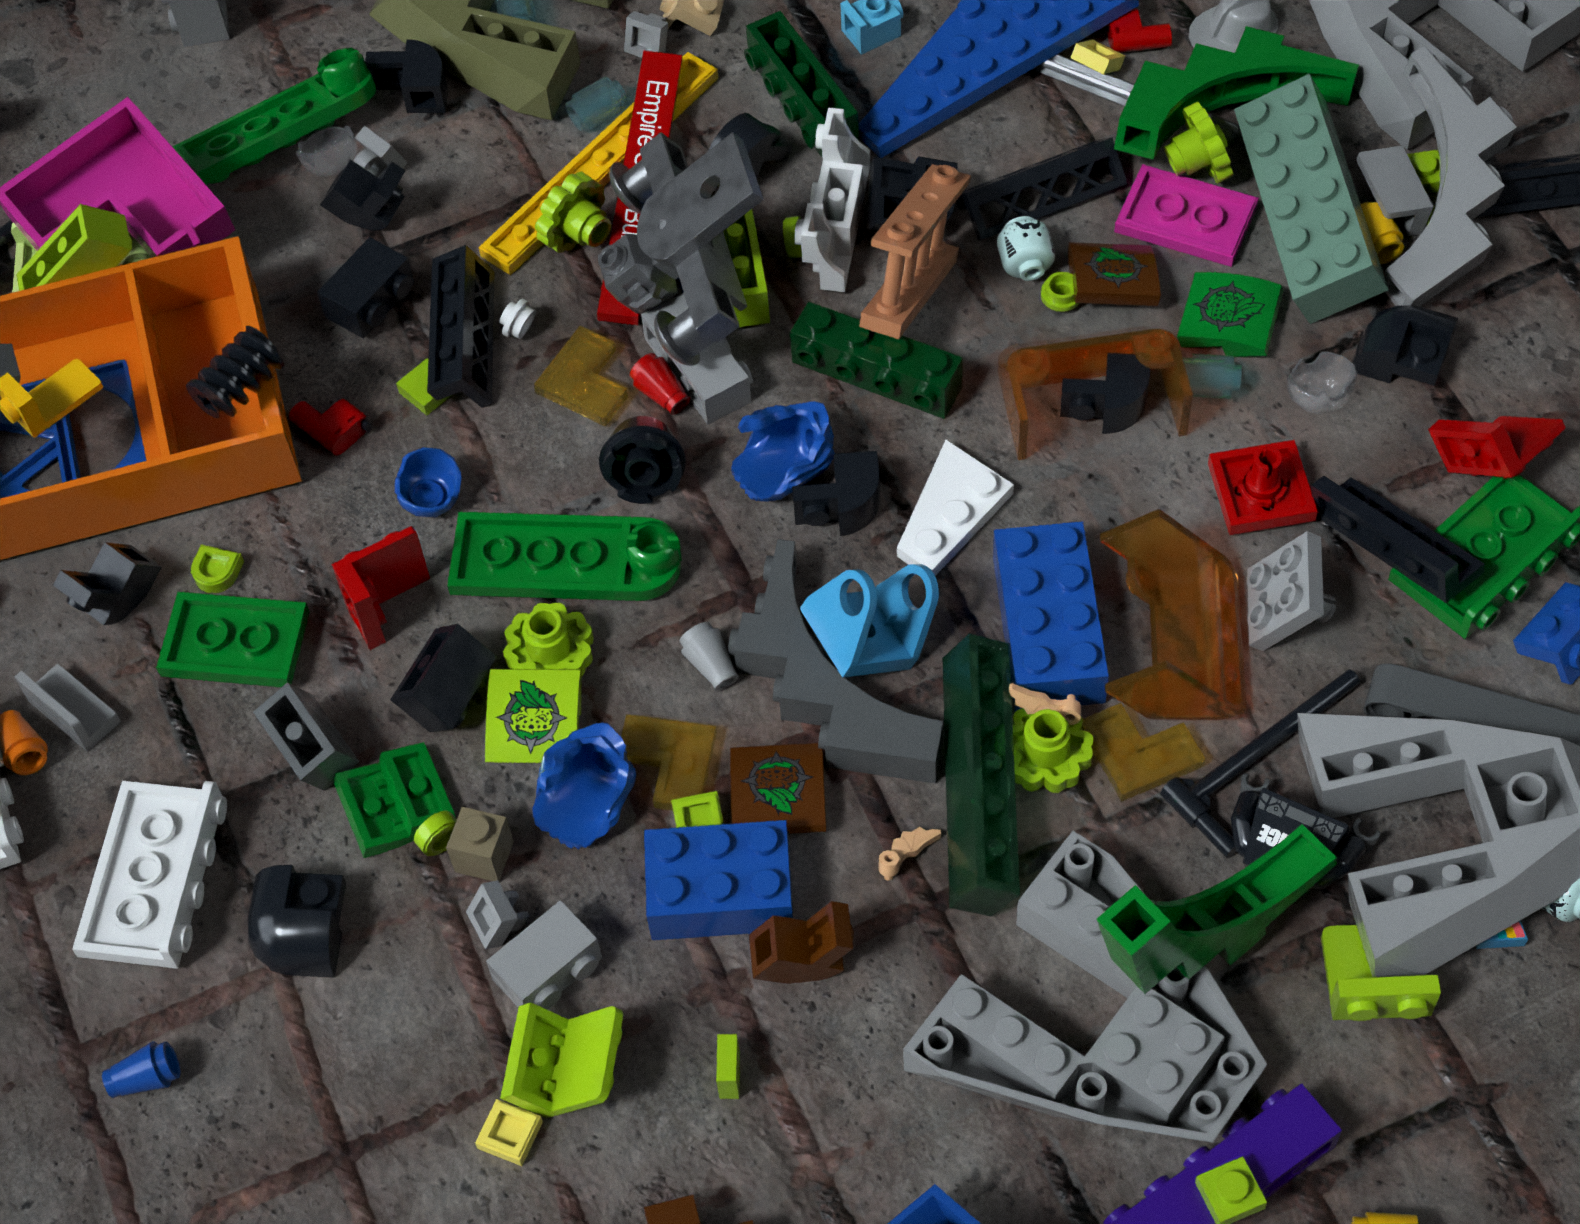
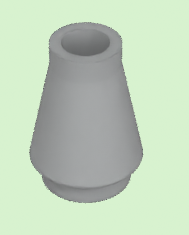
[679,622,739,691]

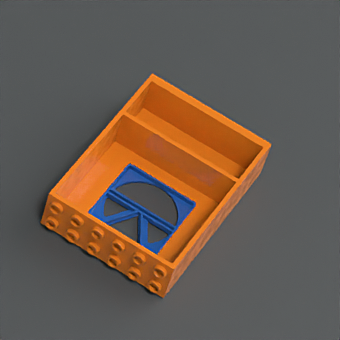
[0,236,302,560]

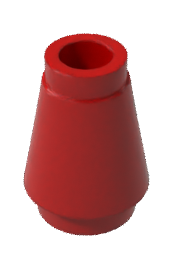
[630,353,690,415]

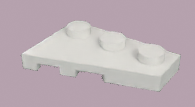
[897,440,1014,576]

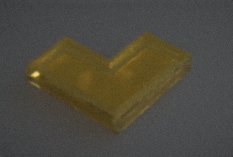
[534,326,628,427]
[1082,703,1206,802]
[621,714,717,811]

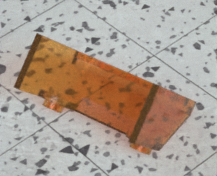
[998,326,1193,460]
[1100,509,1247,720]

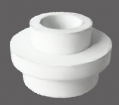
[499,298,536,339]

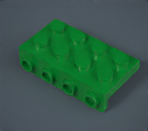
[1388,475,1580,640]

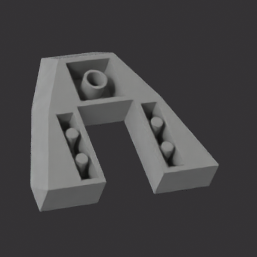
[1309,0,1580,150]
[1297,713,1580,977]
[903,831,1268,1143]

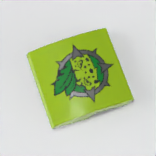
[485,669,582,763]

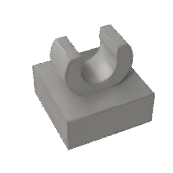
[624,11,668,58]
[354,126,408,177]
[466,880,529,950]

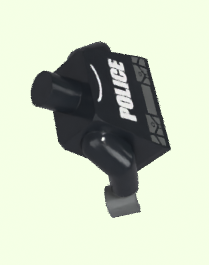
[1231,773,1381,894]

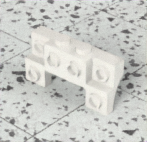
[795,108,870,292]

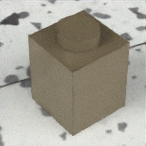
[446,807,514,881]

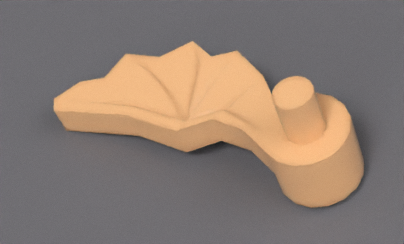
[1009,683,1081,725]
[878,827,941,881]

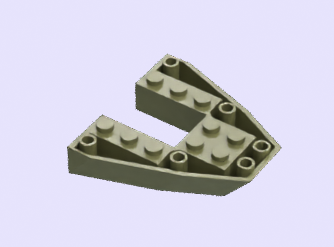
[369,0,613,120]

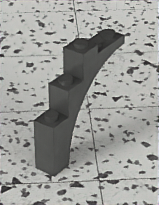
[728,539,943,784]

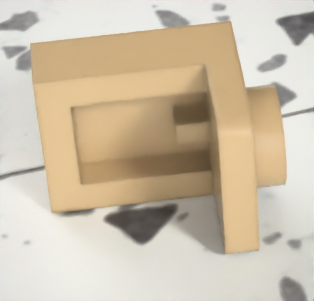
[660,0,724,36]

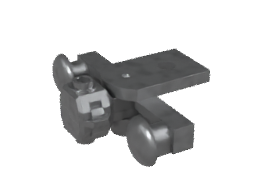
[598,132,764,366]

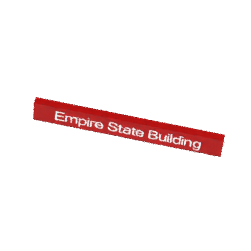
[597,50,682,325]

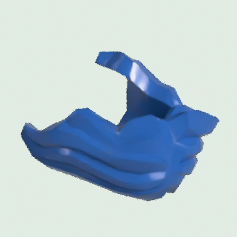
[731,401,835,502]
[532,723,636,850]

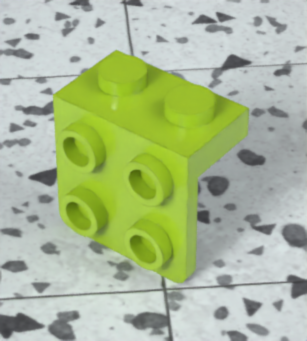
[1321,925,1441,1021]
[500,1002,623,1118]

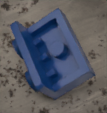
[1513,582,1580,685]

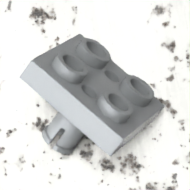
[1247,531,1336,651]

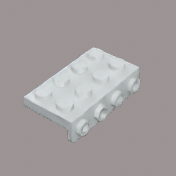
[72,781,227,969]

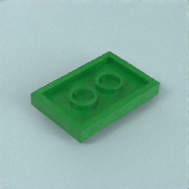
[156,592,310,687]

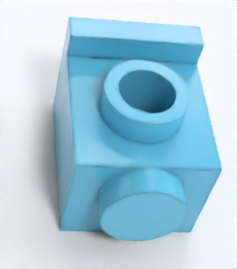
[840,0,904,55]

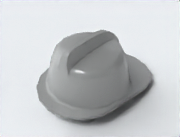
[1189,0,1278,53]

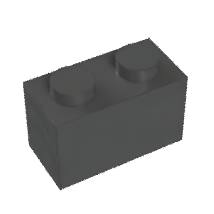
[253,682,359,791]

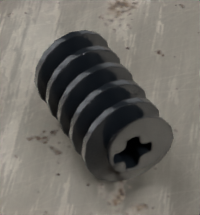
[186,326,284,419]

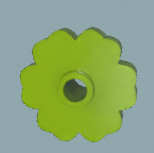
[1163,101,1234,184]
[535,172,611,253]
[503,603,594,676]
[999,708,1093,793]

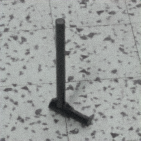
[1160,669,1360,858]

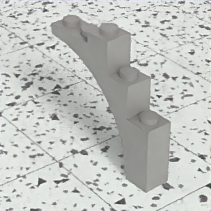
[1384,45,1517,307]

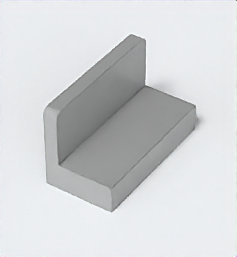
[1356,145,1433,236]
[14,663,121,752]

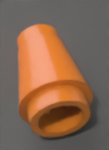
[0,710,48,775]

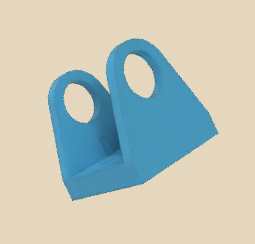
[800,564,939,678]

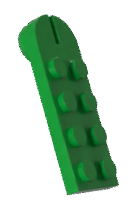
[172,48,376,185]
[447,512,682,601]

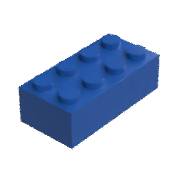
[993,521,1109,712]

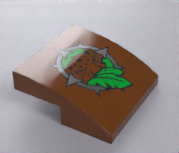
[1068,242,1161,306]
[730,743,826,834]

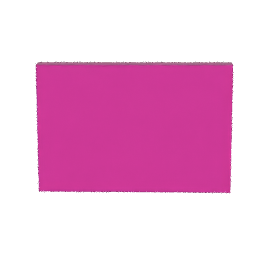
[1114,164,1259,267]

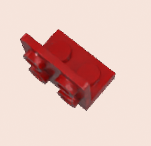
[1428,416,1566,479]
[331,526,430,650]

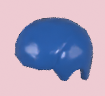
[394,447,462,518]

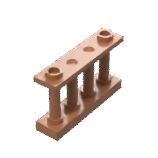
[859,164,971,339]

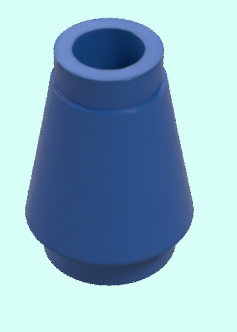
[102,1041,181,1098]

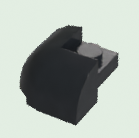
[864,156,958,232]
[1349,305,1458,386]
[247,865,346,978]

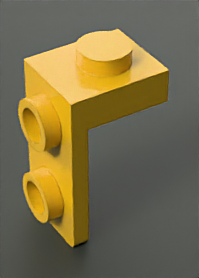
[0,359,103,438]

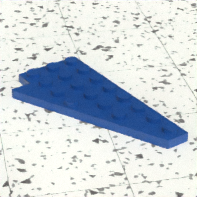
[859,0,1139,158]

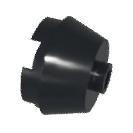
[599,416,686,504]

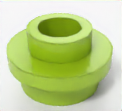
[1041,272,1080,312]

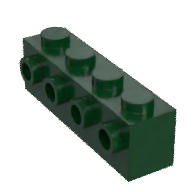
[744,11,859,158]
[790,301,963,419]

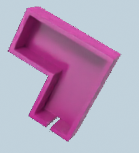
[0,97,235,258]

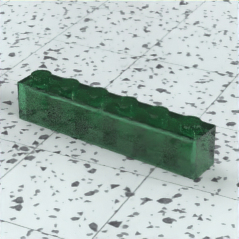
[942,633,1020,917]

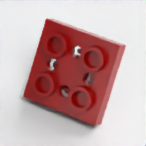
[1208,440,1318,535]

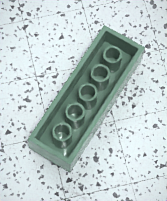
[1234,74,1389,324]

